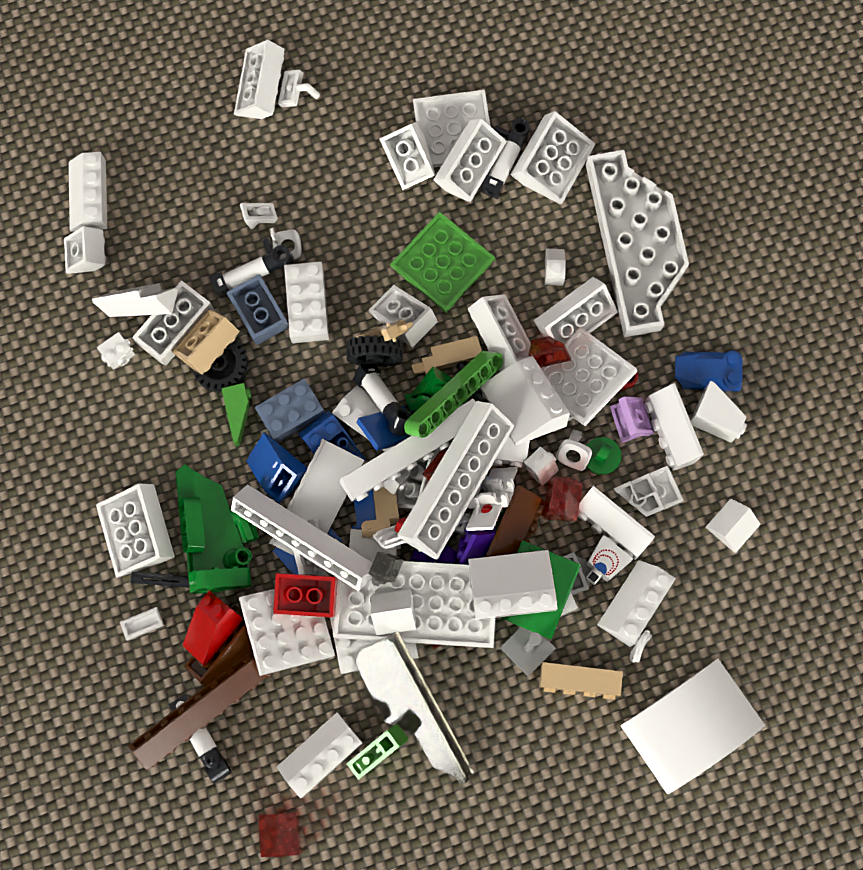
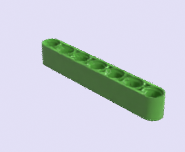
[404,351,503,438]

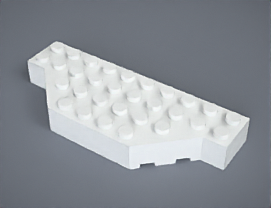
[586,150,689,337]

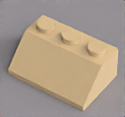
[172,309,240,375]

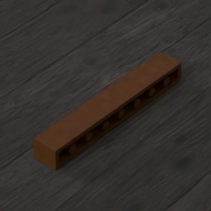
[128,649,274,771]

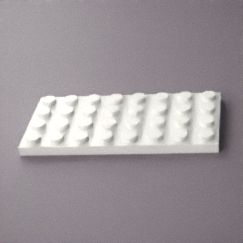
[333,559,495,648]

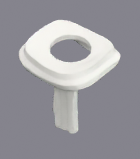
[270,228,302,260]
[556,429,592,471]
[630,630,652,663]

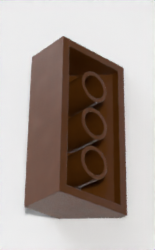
[486,485,546,557]
[184,604,252,686]

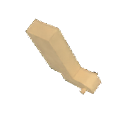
[356,319,413,342]
[412,336,482,375]
[361,487,399,538]

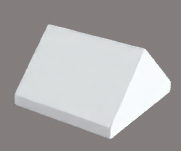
[705,499,761,553]
[371,589,417,635]

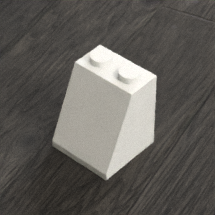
[690,381,747,443]

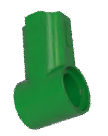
[230,509,260,544]

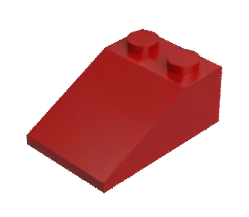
[273,573,338,618]
[182,591,243,666]

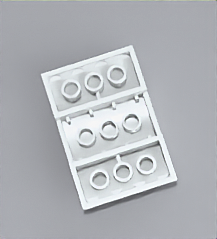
[621,658,765,794]

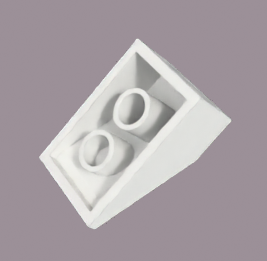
[380,121,435,190]
[368,285,438,348]

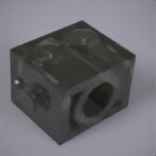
[368,552,404,584]

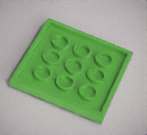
[390,212,495,313]

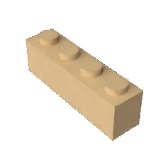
[539,662,623,700]

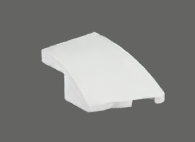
[614,466,684,517]

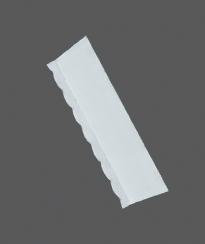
[269,439,364,555]

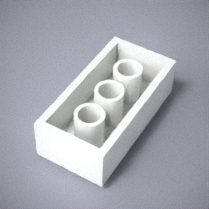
[284,262,329,343]
[132,280,214,366]

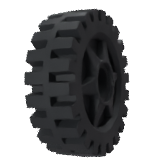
[346,335,403,367]
[191,340,249,393]

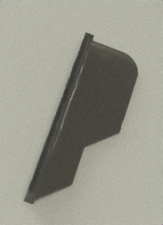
[356,632,474,785]

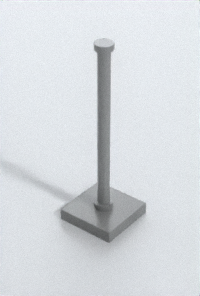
[500,627,556,677]

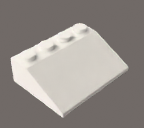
[510,111,595,204]
[480,356,570,446]
[96,484,175,578]
[468,550,558,620]

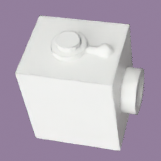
[97,332,135,370]
[524,447,559,486]

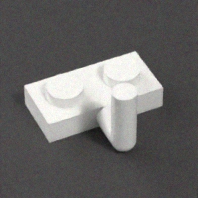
[278,70,320,107]

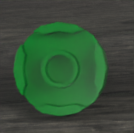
[586,437,621,476]

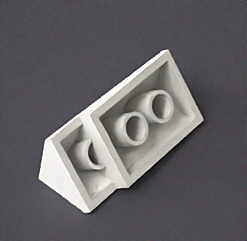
[92,283,178,317]

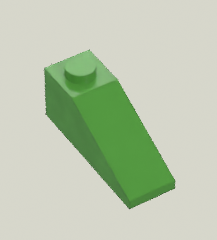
[221,383,252,447]
[346,724,409,780]

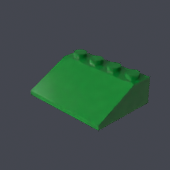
[500,540,581,639]

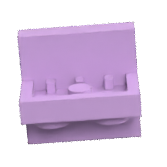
[610,396,654,443]

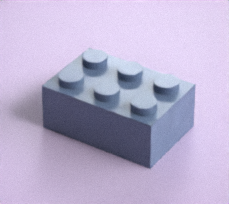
[226,274,289,346]
[255,378,325,443]

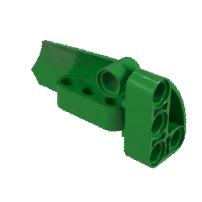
[175,464,252,594]

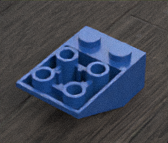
[298,411,366,460]
[246,432,307,503]

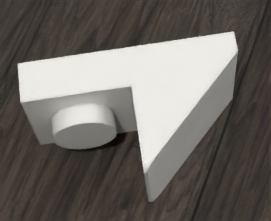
[240,203,278,229]

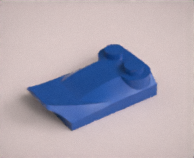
[675,351,742,392]

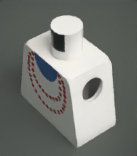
[586,535,633,585]

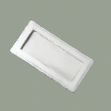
[120,607,164,641]

